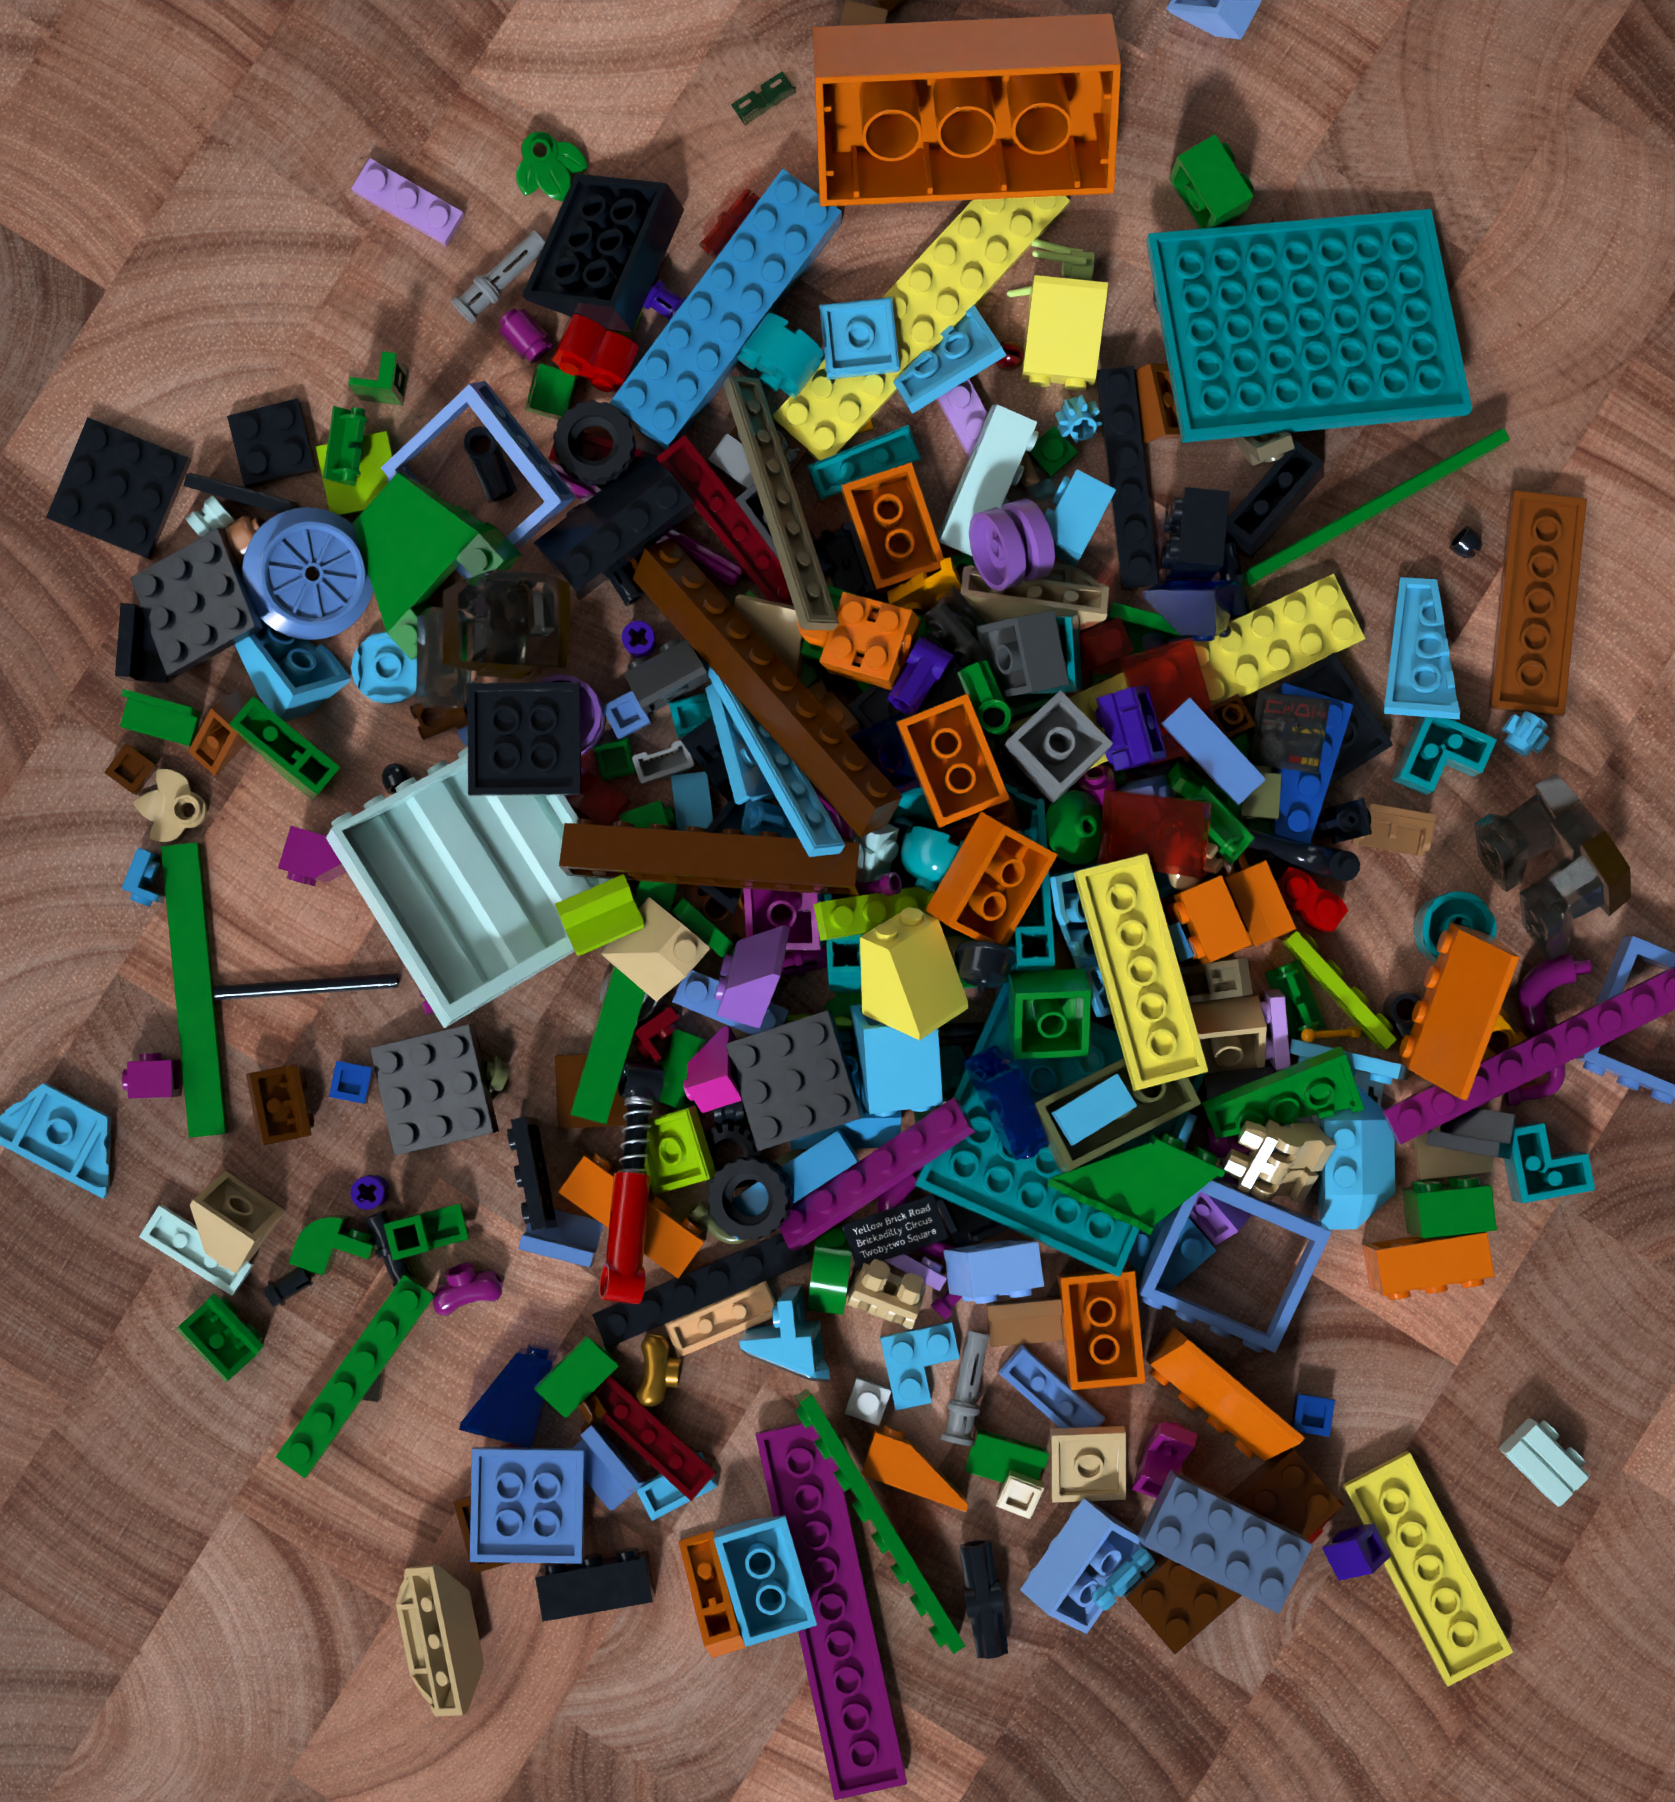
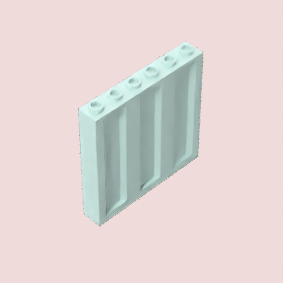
[326,747,611,1028]

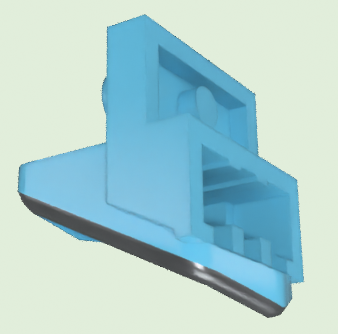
[739,1285,830,1382]

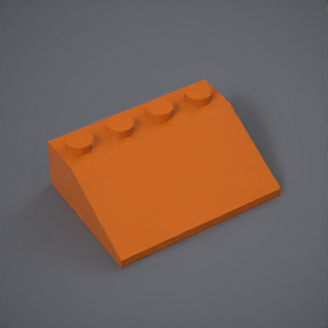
[1399,922,1520,1101]
[1146,1327,1305,1461]

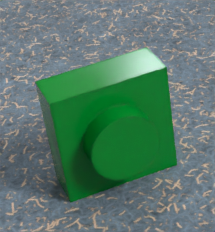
[1026,426,1078,479]

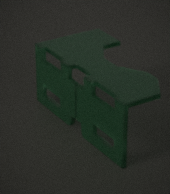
[731,72,796,126]

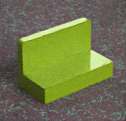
[555,874,645,956]

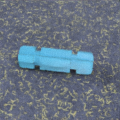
[1092,1547,1155,1611]

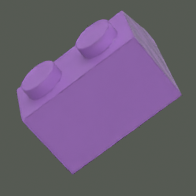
[714,925,790,1029]

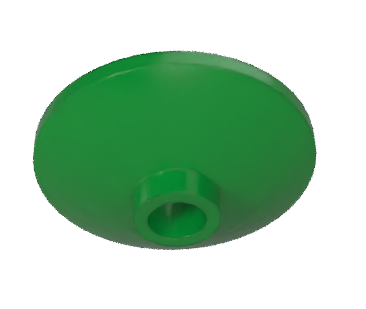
[1045,790,1106,865]

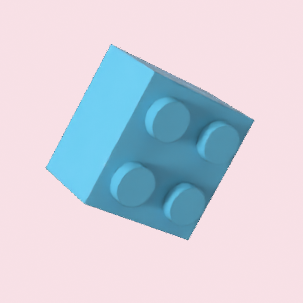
[1044,469,1116,567]

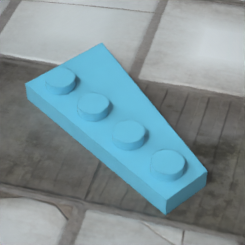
[1384,577,1460,719]

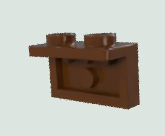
[246,1063,314,1146]

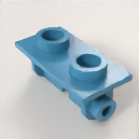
[741,799,797,838]

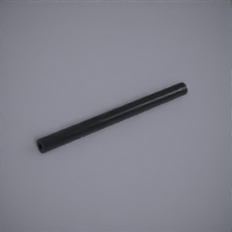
[214,973,399,1001]

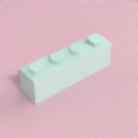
[937,404,1039,557]

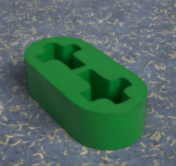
[671,898,735,958]

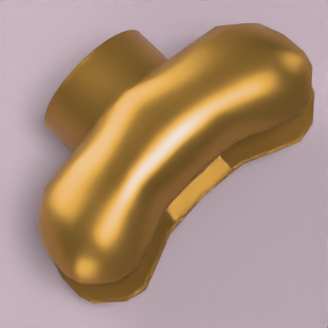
[636,1334,682,1407]

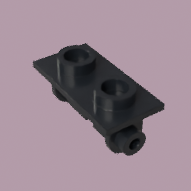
[1313,798,1372,844]

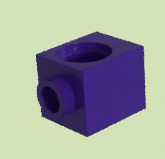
[1322,1523,1391,1581]

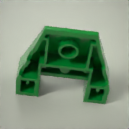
[353,472,522,660]

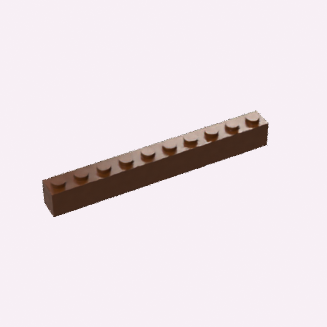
[633,538,903,838]

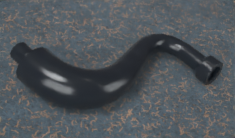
[1247,828,1360,881]

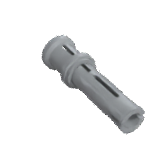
[450,230,545,325]
[940,1330,990,1446]

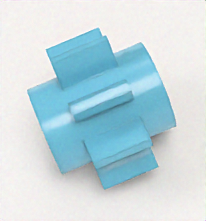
[1055,395,1103,443]
[1502,711,1550,757]

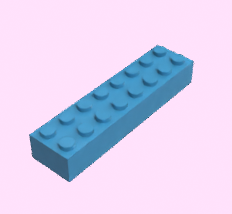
[609,169,842,450]

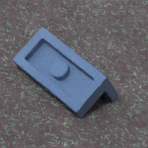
[518,1209,603,1267]
[573,1425,645,1510]

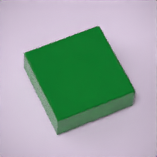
[593,737,637,783]

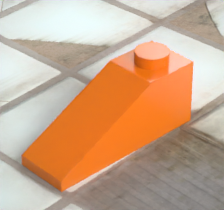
[860,1425,968,1512]
[678,1530,748,1658]

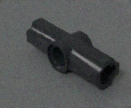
[959,1540,1008,1659]

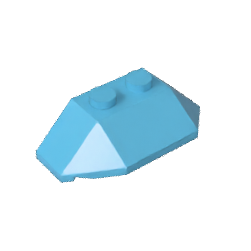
[1318,1086,1395,1230]

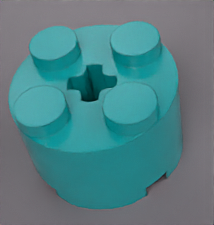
[737,313,825,398]
[1413,891,1497,963]

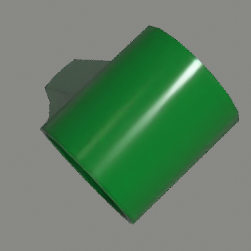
[957,660,1011,738]

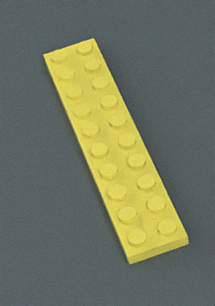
[772,196,1070,461]
[1008,573,1365,794]

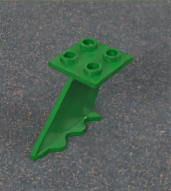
[1047,1130,1226,1235]

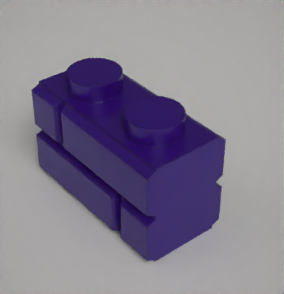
[1096,685,1167,771]

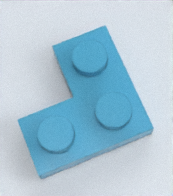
[880,1321,960,1411]

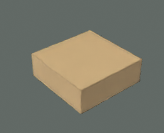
[996,1470,1044,1519]

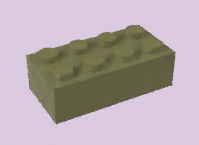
[1027,1058,1201,1173]

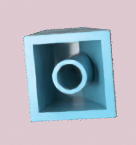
[850,1004,943,1117]

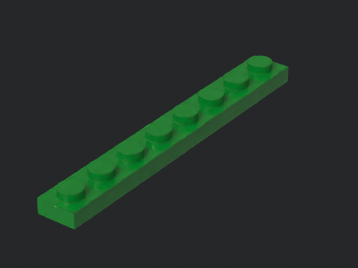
[794,1389,965,1654]

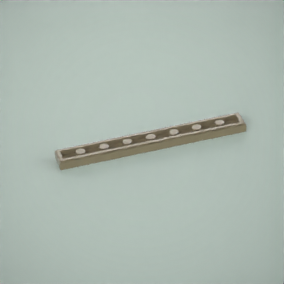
[723,375,839,631]

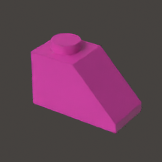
[683,1025,742,1113]

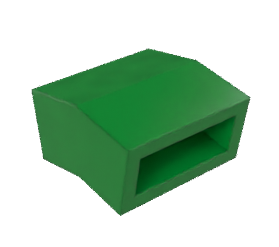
[524,363,579,420]

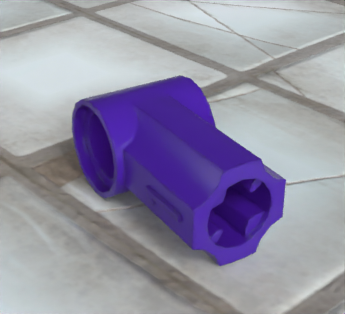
[887,636,954,715]

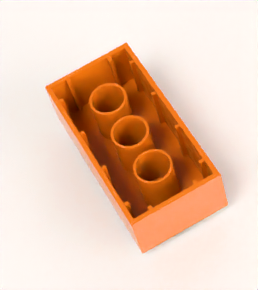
[812,14,1121,207]

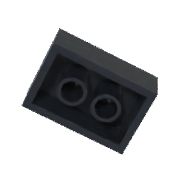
[1160,487,1230,583]

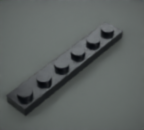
[1096,366,1159,590]
[592,1233,810,1349]

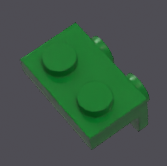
[176,1293,264,1383]

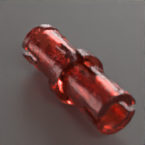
[699,188,760,259]

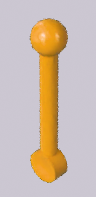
[1301,1026,1362,1043]

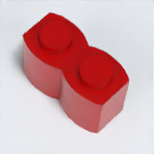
[552,314,639,393]
[1275,867,1349,933]

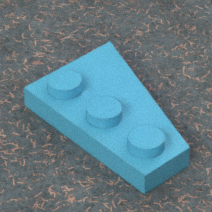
[893,305,1006,414]
[1289,1039,1409,1085]

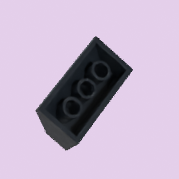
[534,454,695,600]

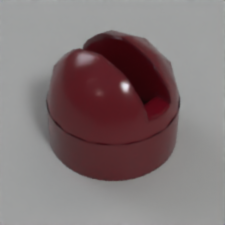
[995,340,1024,371]

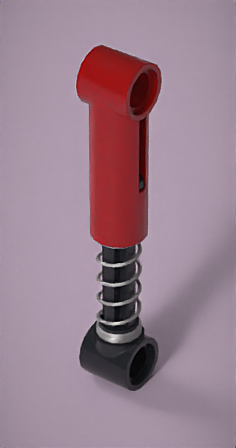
[599,1061,664,1304]

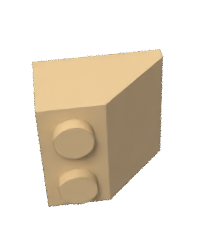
[1189,996,1267,1085]

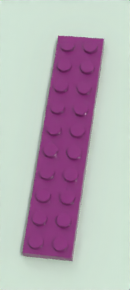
[755,1416,907,1800]

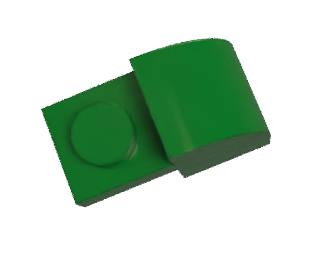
[384,1203,470,1261]
[288,1215,377,1276]
[807,1226,852,1315]

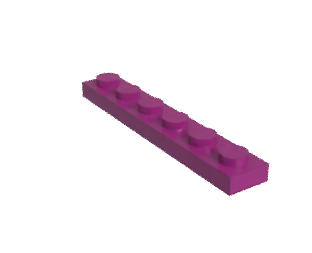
[780,1098,975,1252]

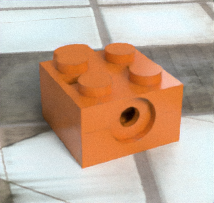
[798,592,922,690]
[1217,852,1296,948]

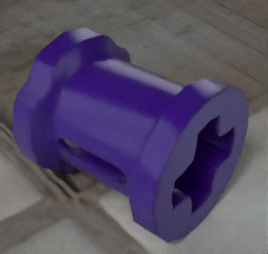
[643,279,687,323]
[622,621,656,658]
[350,1175,389,1210]

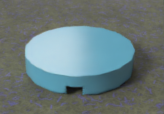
[351,631,425,705]

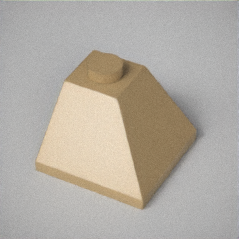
[600,897,710,1002]
[190,1170,285,1274]

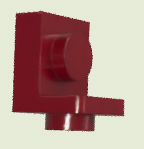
[634,1006,681,1062]

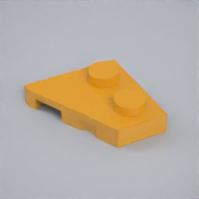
[887,557,962,615]

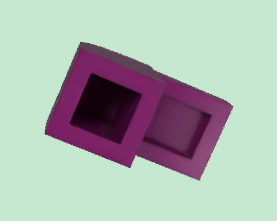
[1132,1421,1197,1499]

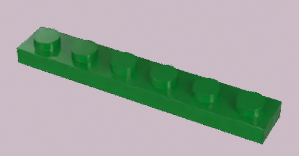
[275,1273,436,1478]

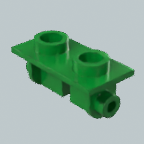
[323,406,368,487]
[1180,786,1255,865]
[1264,959,1326,1040]

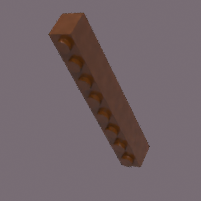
[559,819,865,896]

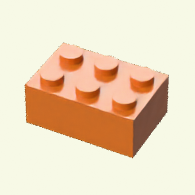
[842,462,944,596]
[896,694,1010,828]
[925,812,1058,946]
[1165,875,1252,965]
[1362,1232,1495,1300]
[1057,1267,1146,1390]

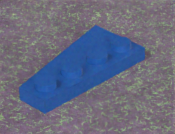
[1272,683,1353,843]

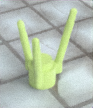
[1007,239,1094,297]

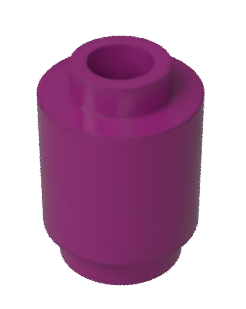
[499,308,552,364]
[1078,765,1117,819]

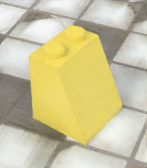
[1021,275,1108,391]
[860,907,968,1040]

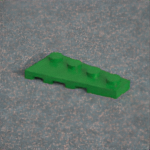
[1202,1046,1365,1139]

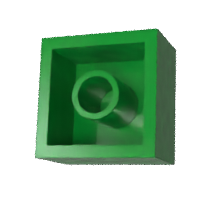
[1169,134,1254,229]
[1008,969,1091,1059]
[1402,1175,1497,1239]

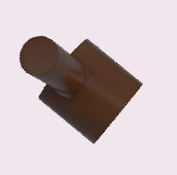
[578,1395,607,1433]

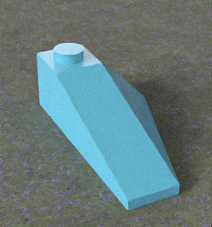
[234,616,351,722]
[1049,864,1112,1017]

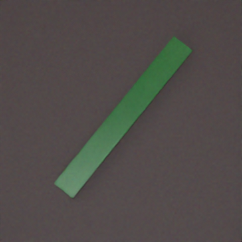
[1245,428,1510,587]
[161,843,228,1138]
[570,881,678,1124]

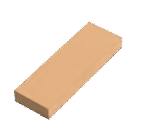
[665,1280,777,1358]

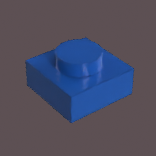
[329,1061,374,1104]
[1291,1392,1335,1437]

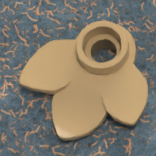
[134,769,207,842]

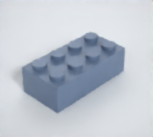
[1138,1469,1313,1614]

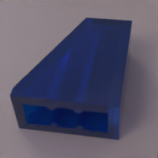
[963,1045,1050,1161]
[459,1344,557,1448]

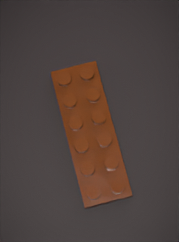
[1488,490,1587,717]

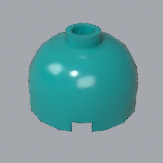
[900,826,964,892]

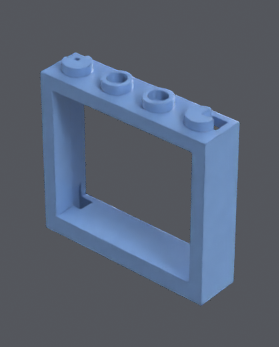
[381,381,576,583]
[1575,936,1675,1105]
[1136,1177,1332,1353]

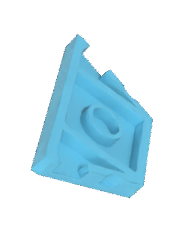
[705,683,776,805]
[0,1083,111,1199]

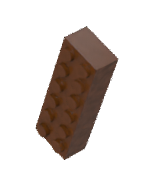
[1124,1448,1343,1654]

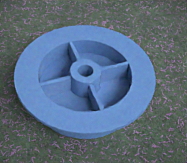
[242,507,373,640]

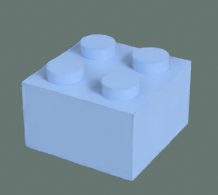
[943,1239,1044,1304]

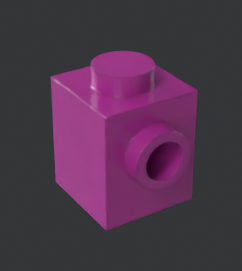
[122,1053,181,1099]

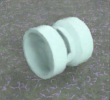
[185,495,236,537]

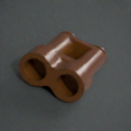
[410,684,468,740]

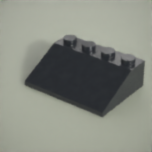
[522,174,684,332]

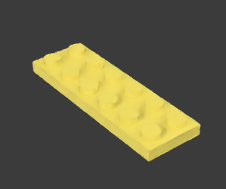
[1073,854,1208,1091]
[1342,1451,1513,1687]

